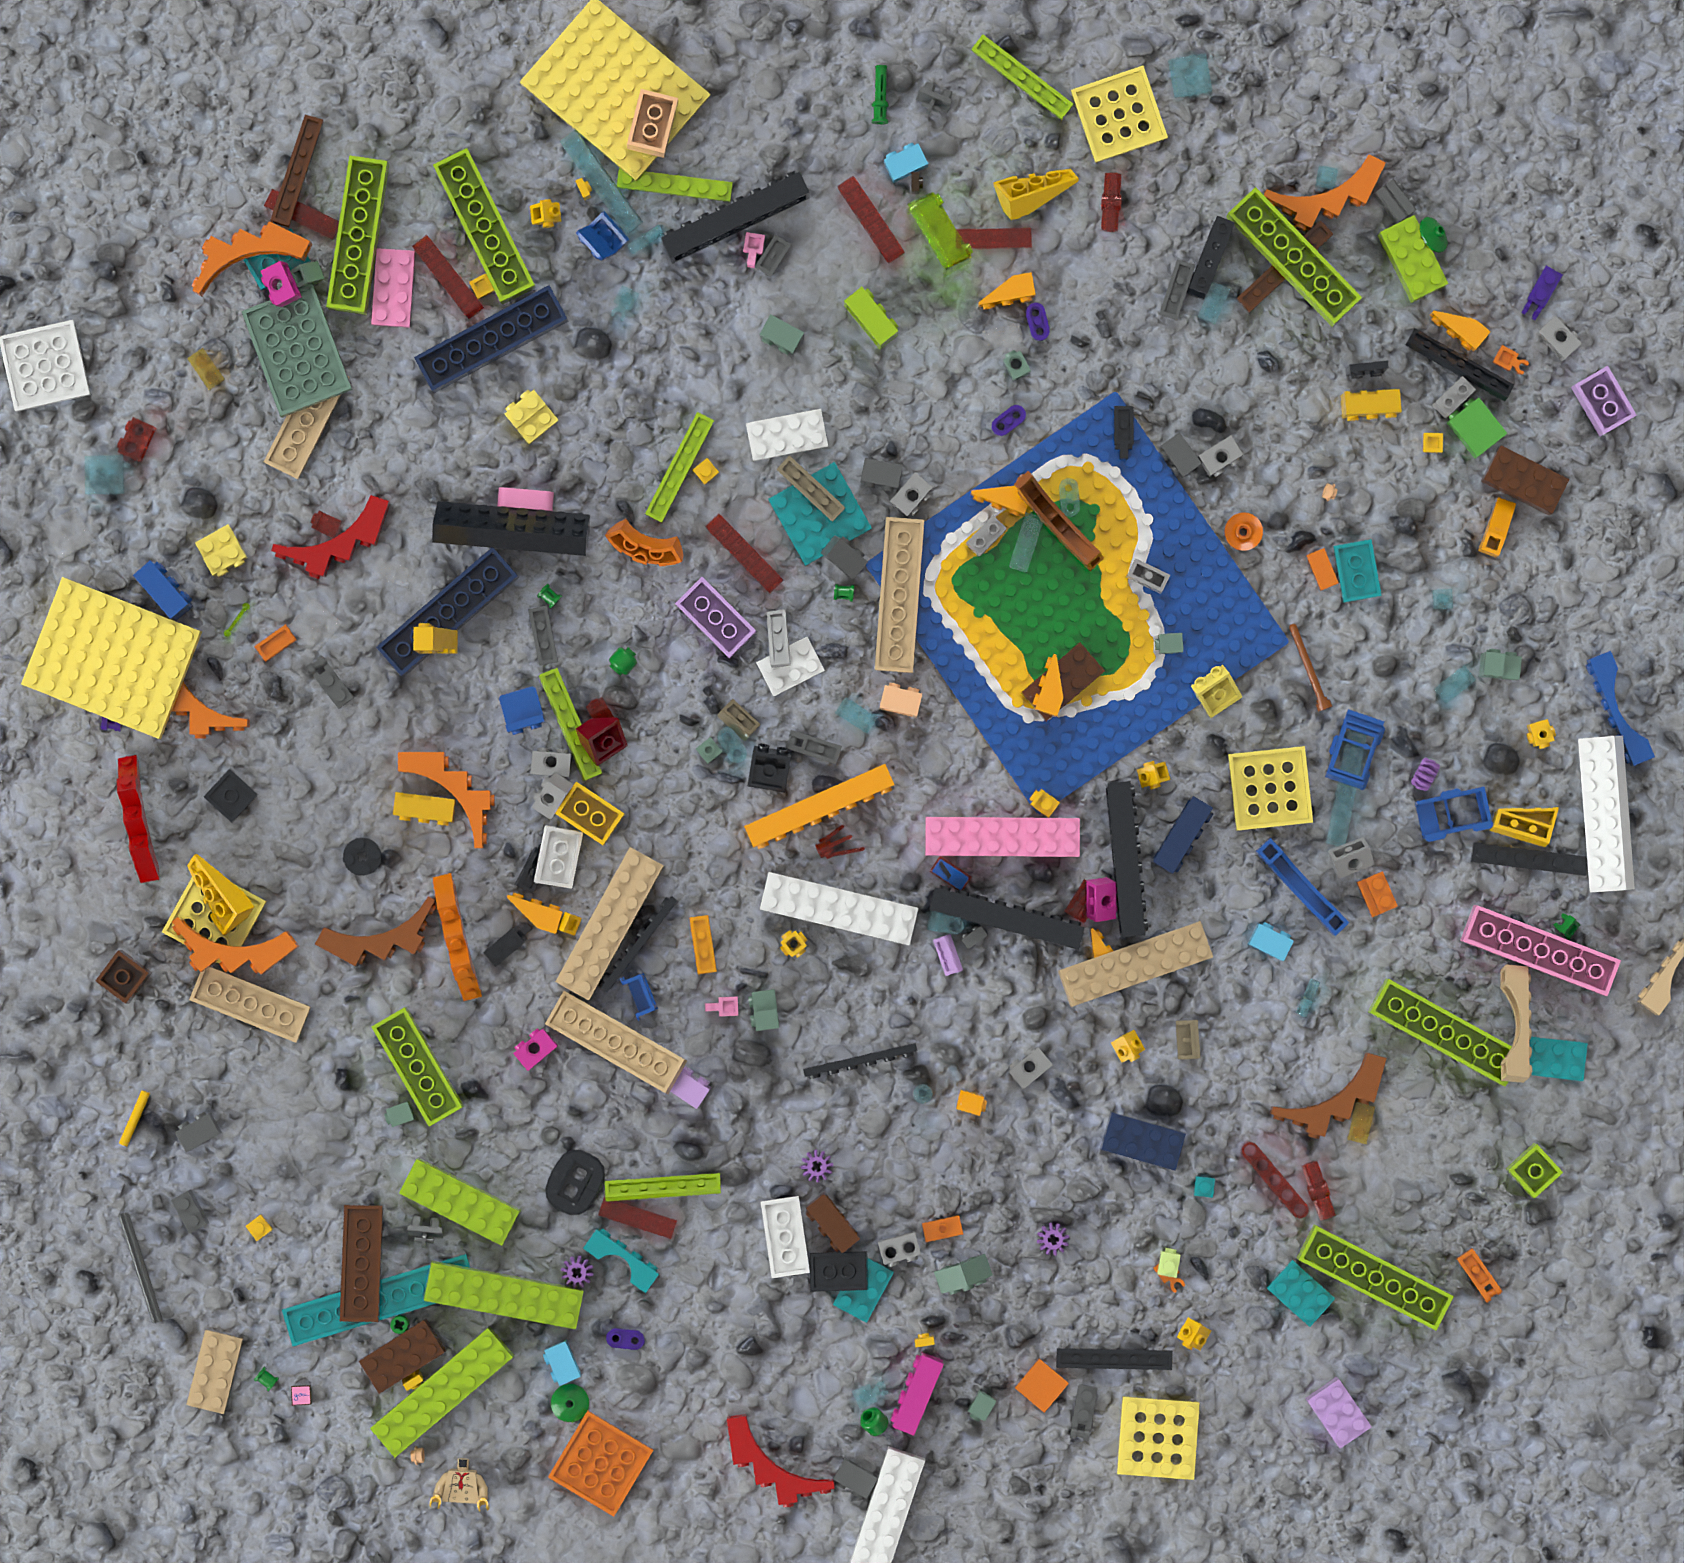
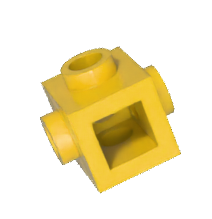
[530,199,562,228]
[1526,719,1556,749]
[1137,761,1170,790]
[780,930,808,958]
[1111,1030,1145,1062]
[1177,1317,1211,1350]

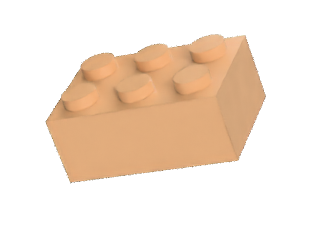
[627,89,678,158]

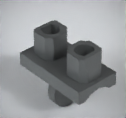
[916,81,952,115]
[407,1216,444,1249]

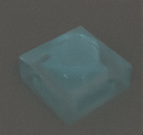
[1315,165,1338,189]
[1432,589,1453,609]

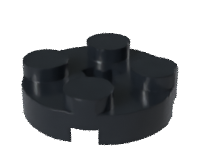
[343,838,382,876]

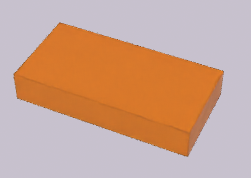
[1306,548,1339,591]
[254,624,297,662]

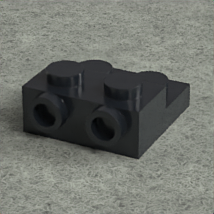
[747,743,792,793]

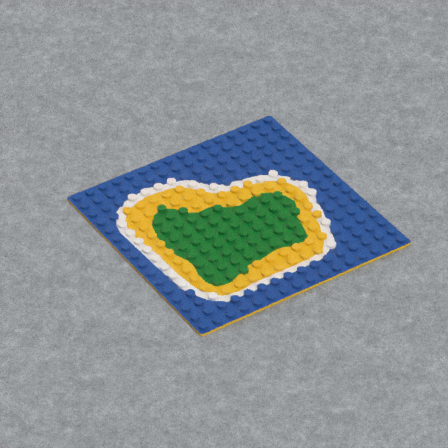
[866,392,1289,814]

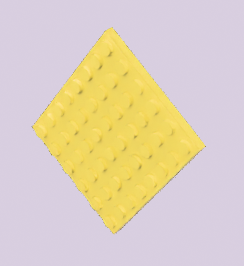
[520,0,710,181]
[21,577,202,739]

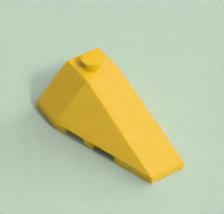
[993,169,1079,220]
[187,854,254,936]

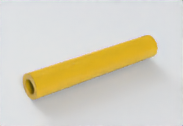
[119,1090,150,1147]

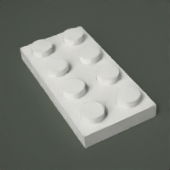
[746,409,828,461]
[761,1196,810,1278]

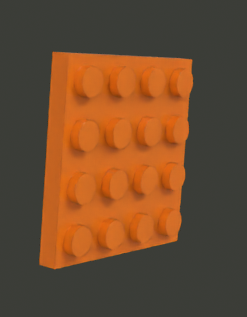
[548,1410,654,1517]

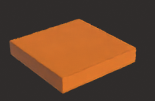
[1015,1358,1069,1413]

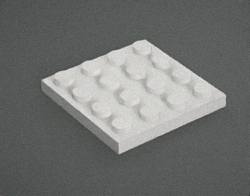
[0,320,91,412]

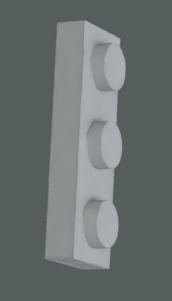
[766,610,791,668]

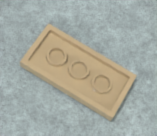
[186,1329,243,1414]

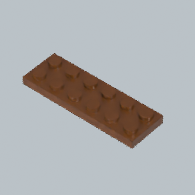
[340,1205,384,1322]

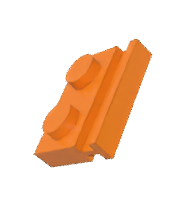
[1356,871,1398,918]

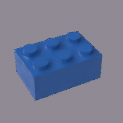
[133,560,193,621]

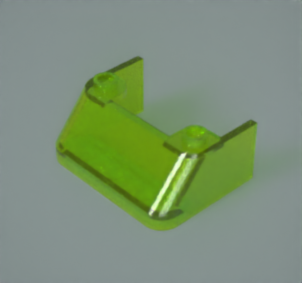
[906,192,973,277]

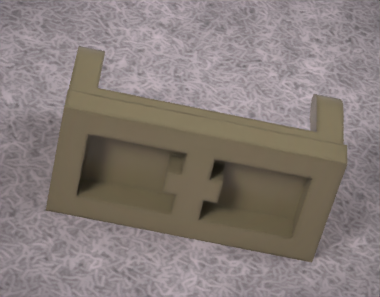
[1175,1020,1200,1060]

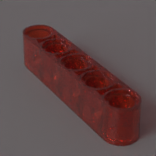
[837,176,905,264]
[412,235,484,319]
[705,513,784,593]
[1240,1141,1309,1219]

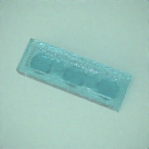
[1008,512,1043,573]

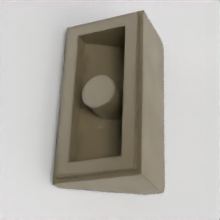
[717,699,761,741]

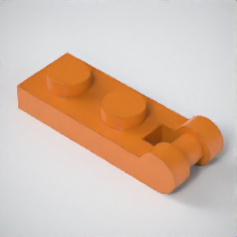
[1456,1248,1503,1303]

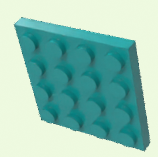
[768,462,872,566]

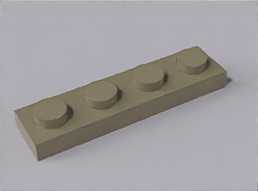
[776,455,845,522]

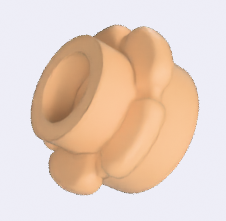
[1322,483,1338,501]
[410,1446,425,1465]

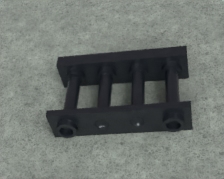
[1186,216,1235,300]

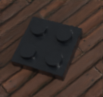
[1345,360,1389,379]
[204,769,258,823]

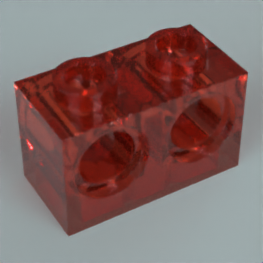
[117,417,157,463]

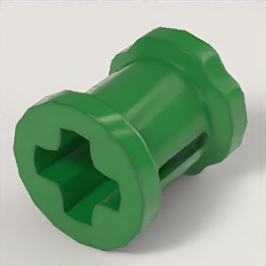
[537,584,562,609]
[834,584,854,602]
[390,1315,409,1334]
[254,1366,279,1392]

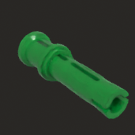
[872,65,889,125]

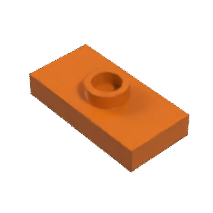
[922,1215,963,1242]

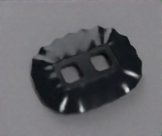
[545,1150,605,1215]

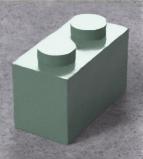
[759,314,804,355]

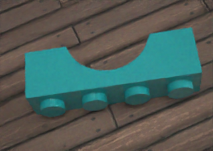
[583,1228,659,1293]

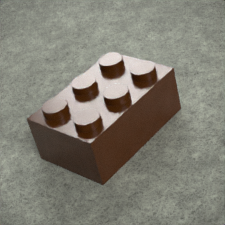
[806,1192,860,1253]

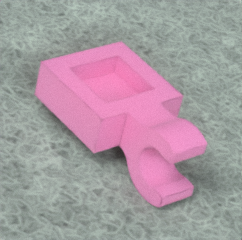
[743,232,765,268]
[705,996,738,1017]

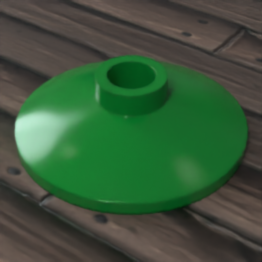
[1420,217,1448,253]
[551,1384,589,1422]

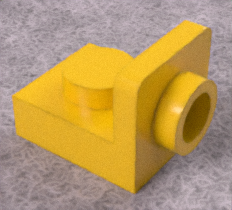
[1030,789,1060,818]

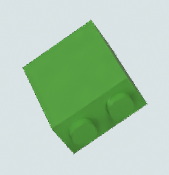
[1447,398,1507,459]

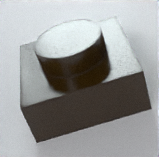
[911,172,923,194]

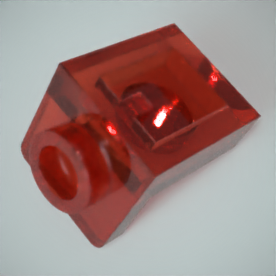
[310,510,342,538]
[586,697,614,718]

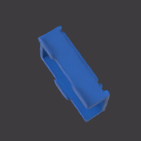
[1325,709,1385,790]
[1415,787,1493,842]
[620,973,658,1021]

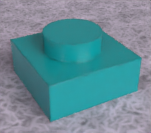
[1193,1176,1215,1198]

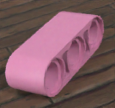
[497,487,554,511]

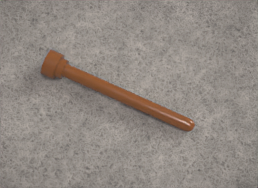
[1289,624,1333,712]

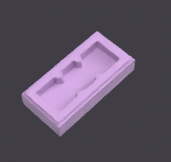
[933,934,963,976]

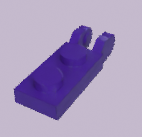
[1521,265,1563,320]

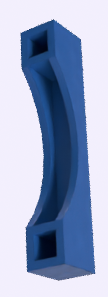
[1586,651,1655,766]
[1255,838,1349,936]

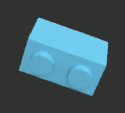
[884,143,928,183]
[1248,922,1294,961]
[543,1339,582,1386]

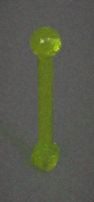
[224,603,250,637]

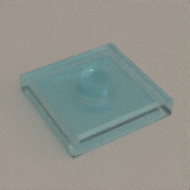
[1168,53,1212,98]
[85,455,125,495]

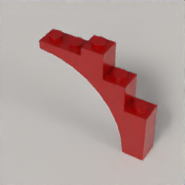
[271,495,390,579]
[117,755,159,883]
[727,1414,835,1507]

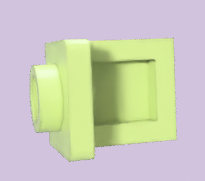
[1157,1248,1181,1278]

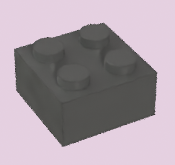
[961,925,988,949]

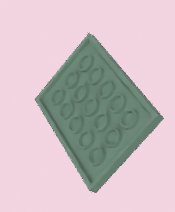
[241,284,353,418]

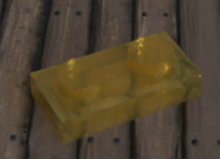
[187,348,225,391]
[1347,1102,1375,1144]

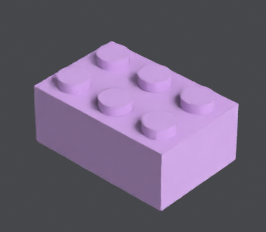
[1571,366,1637,437]
[670,1066,711,1109]
[1305,1377,1371,1449]

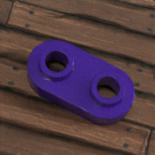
[1026,303,1050,341]
[991,405,1026,436]
[606,1328,645,1350]

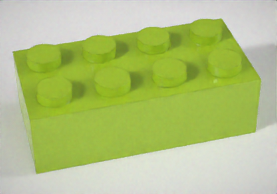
[1377,215,1449,303]

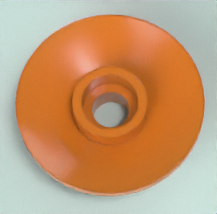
[1224,512,1263,551]

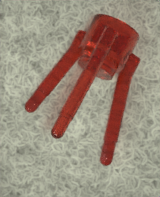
[815,825,865,859]

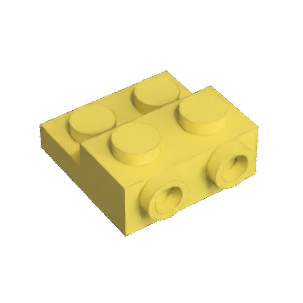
[504,390,559,445]
[195,524,248,577]
[1191,665,1242,718]

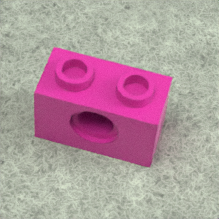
[261,261,302,307]
[1086,877,1118,922]
[513,1028,558,1071]

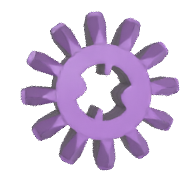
[1411,758,1440,791]
[801,1149,833,1182]
[1037,1223,1069,1256]
[561,1256,594,1289]

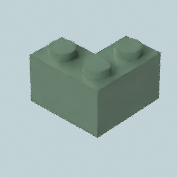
[1479,649,1522,681]
[748,989,780,1031]
[934,1254,993,1295]

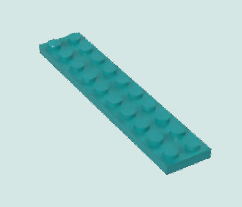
[282,1254,471,1347]

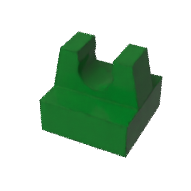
[1554,913,1580,940]

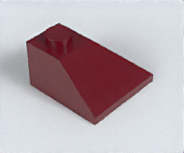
[576,717,628,766]

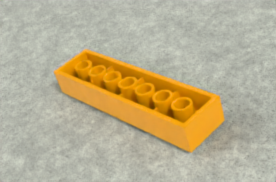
[744,764,894,849]

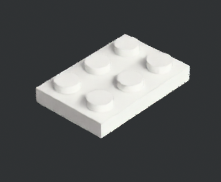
[756,637,825,697]
[534,825,583,888]

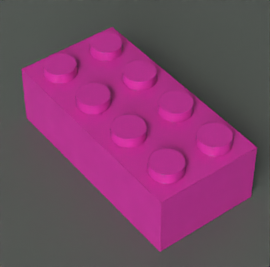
[890,1352,944,1436]

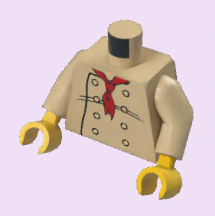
[429,1458,490,1511]

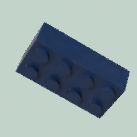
[1151,796,1214,874]
[1100,1112,1186,1171]

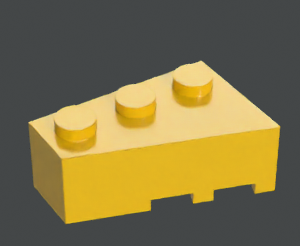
[1340,389,1402,421]
[413,623,458,654]
[393,792,456,826]
[1490,807,1559,847]

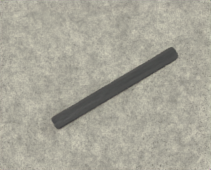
[118,1212,163,1323]

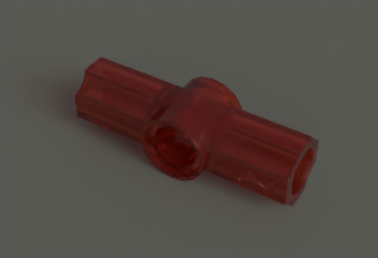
[1101,172,1122,232]
[1301,1160,1336,1221]

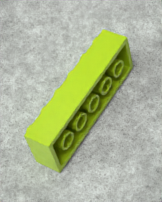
[371,1007,464,1127]
[399,1158,521,1246]

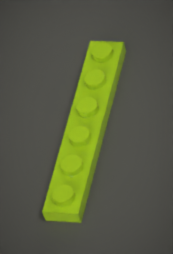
[971,34,1073,120]
[617,168,733,202]
[645,412,714,523]
[539,668,602,781]
[605,1173,721,1201]

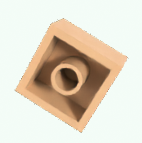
[879,682,922,718]

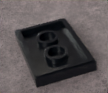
[810,1251,868,1292]

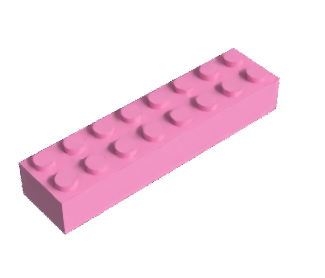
[925,817,1080,857]
[1460,905,1621,996]

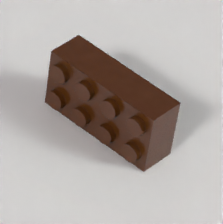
[1481,445,1570,515]
[1021,642,1105,722]
[359,1318,447,1394]

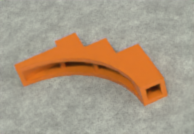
[1264,154,1386,231]
[192,221,313,297]
[172,681,250,739]
[398,752,495,848]
[432,873,482,1001]
[172,917,299,975]

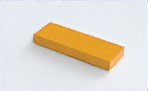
[689,915,717,975]

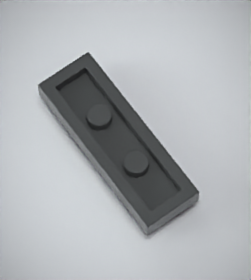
[1159,259,1195,320]
[528,605,558,666]

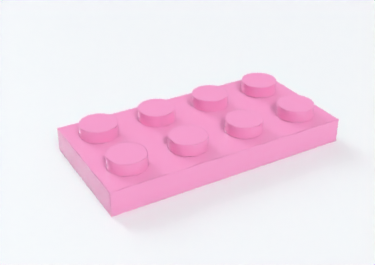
[371,248,415,328]

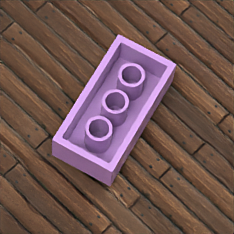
[675,577,757,659]

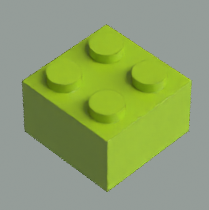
[1505,1143,1563,1199]

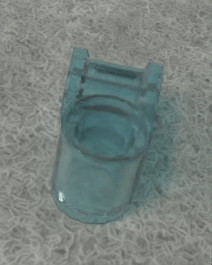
[926,911,964,934]

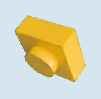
[575,178,592,201]
[469,273,495,300]
[1423,433,1443,453]
[693,458,719,485]
[558,912,582,936]
[245,1214,273,1241]
[914,1333,935,1347]
[402,1369,423,1391]

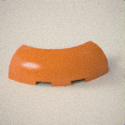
[605,519,683,566]

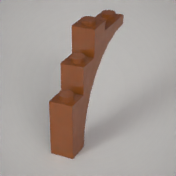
[1014,471,1104,571]
[315,896,437,966]
[1270,1053,1387,1139]

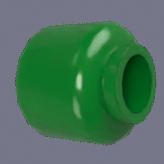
[609,647,637,676]
[860,1407,889,1436]

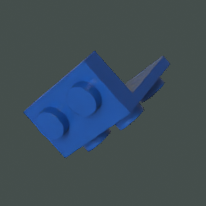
[576,211,630,261]
[499,686,546,735]

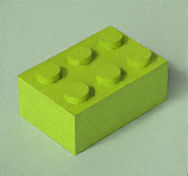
[844,286,899,350]

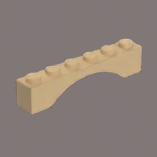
[1637,933,1684,1015]
[1500,964,1532,1083]

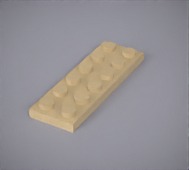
[264,376,350,480]
[189,967,311,1043]

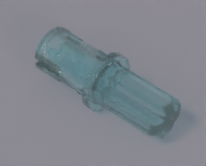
[627,225,663,254]
[1295,979,1320,1017]

